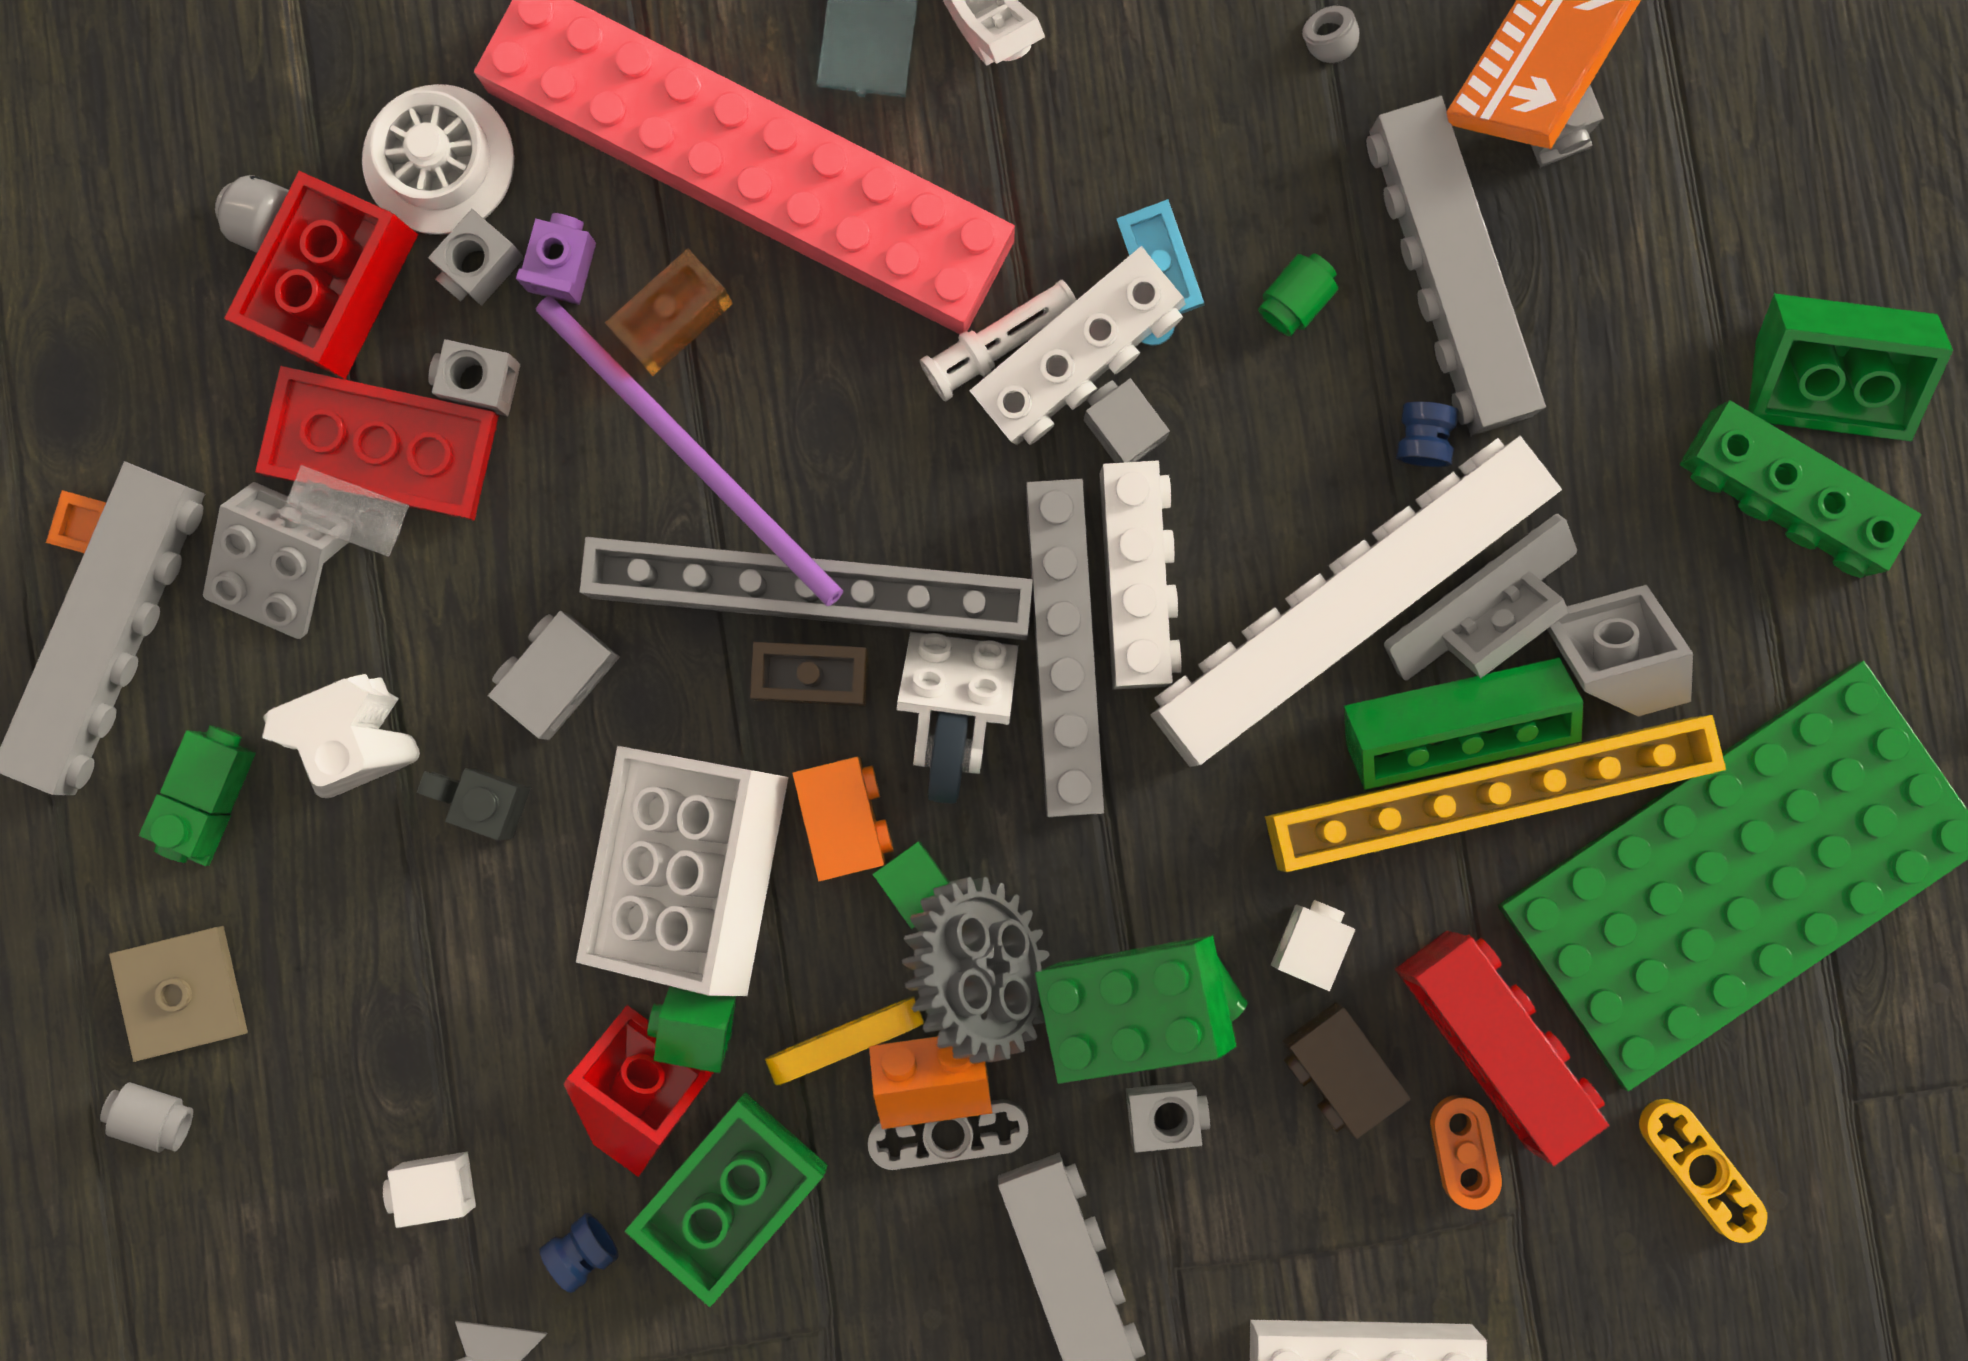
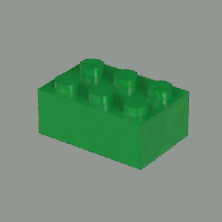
[1035,935,1236,1084]
[624,1092,828,1307]

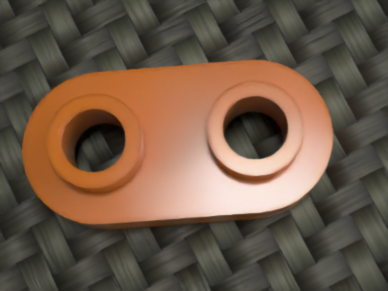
[1430,1095,1502,1210]

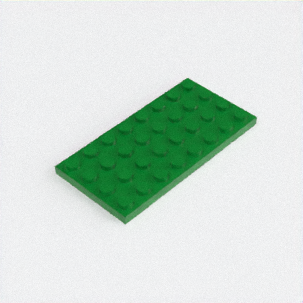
[1497,661,1968,1092]

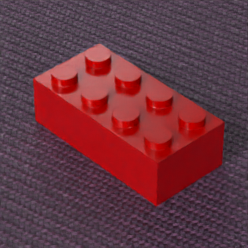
[1395,930,1609,1166]

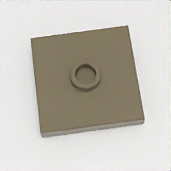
[109,926,248,1062]

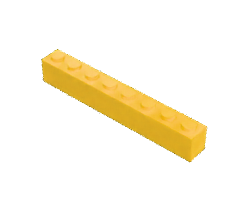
[1265,715,1726,872]

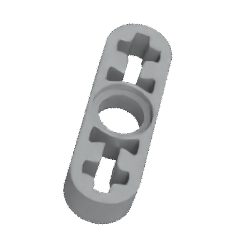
[868,1099,1028,1170]

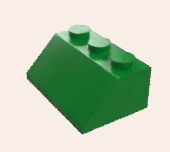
[1748,293,1953,441]

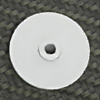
[362,85,514,235]

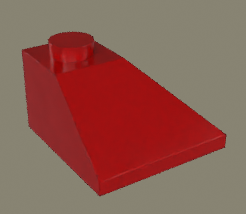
[563,1005,714,1177]

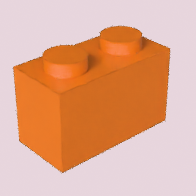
[792,757,893,882]
[869,1036,992,1129]

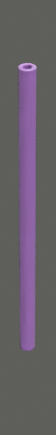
[536,296,843,606]

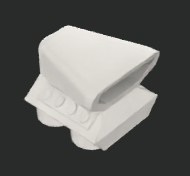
[262,674,420,798]

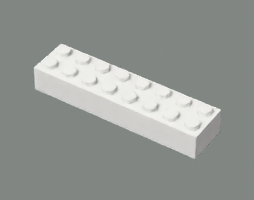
[1150,436,1562,767]

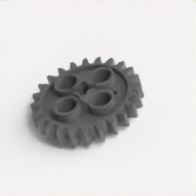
[902,877,1050,1064]

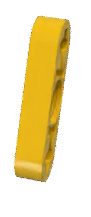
[765,997,924,1085]
[1639,1099,1767,1243]

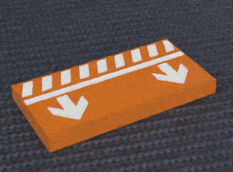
[1447,0,1641,149]

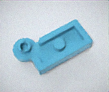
[1116,199,1205,346]

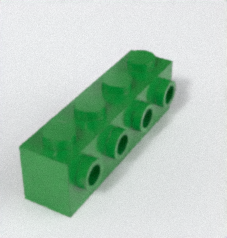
[1679,400,1922,578]
[1344,658,1583,790]

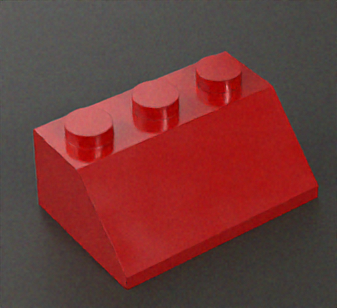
[224,171,418,379]

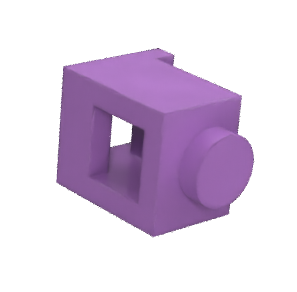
[516,213,596,305]

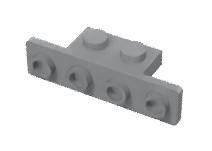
[1384,514,1577,680]

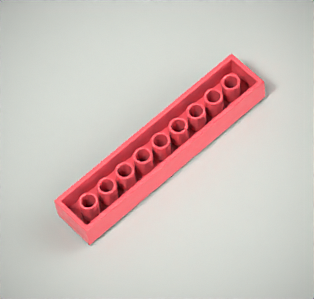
[474,0,1015,334]

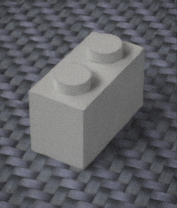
[488,610,620,740]

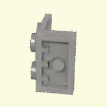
[203,482,353,639]

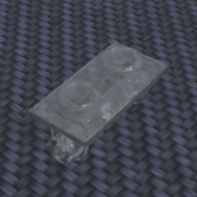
[281,465,409,557]

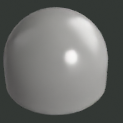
[1302,6,1359,63]

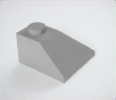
[1547,585,1693,716]

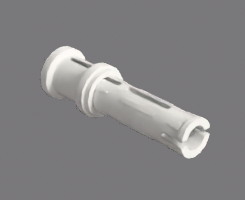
[920,279,1076,402]

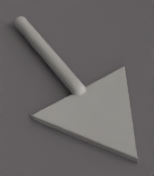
[455,1321,548,1361]

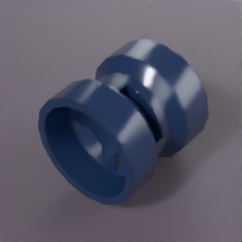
[1396,402,1459,467]
[539,1213,619,1293]

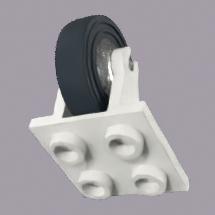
[897,632,1018,804]

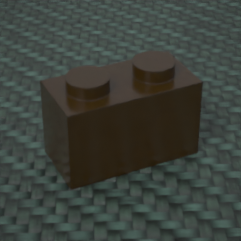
[750,642,869,707]
[1282,1002,1411,1139]

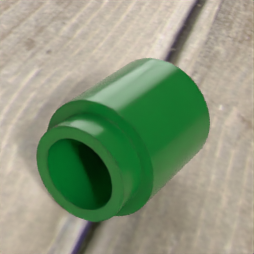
[1258,253,1338,337]

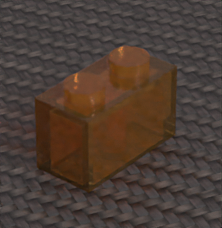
[605,248,733,376]

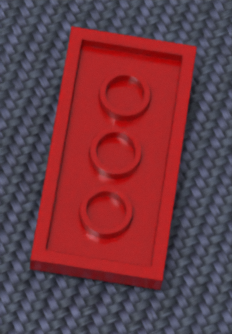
[255,366,499,521]

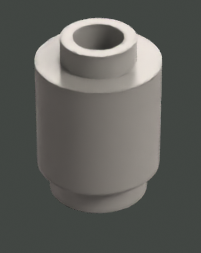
[100,1082,193,1153]

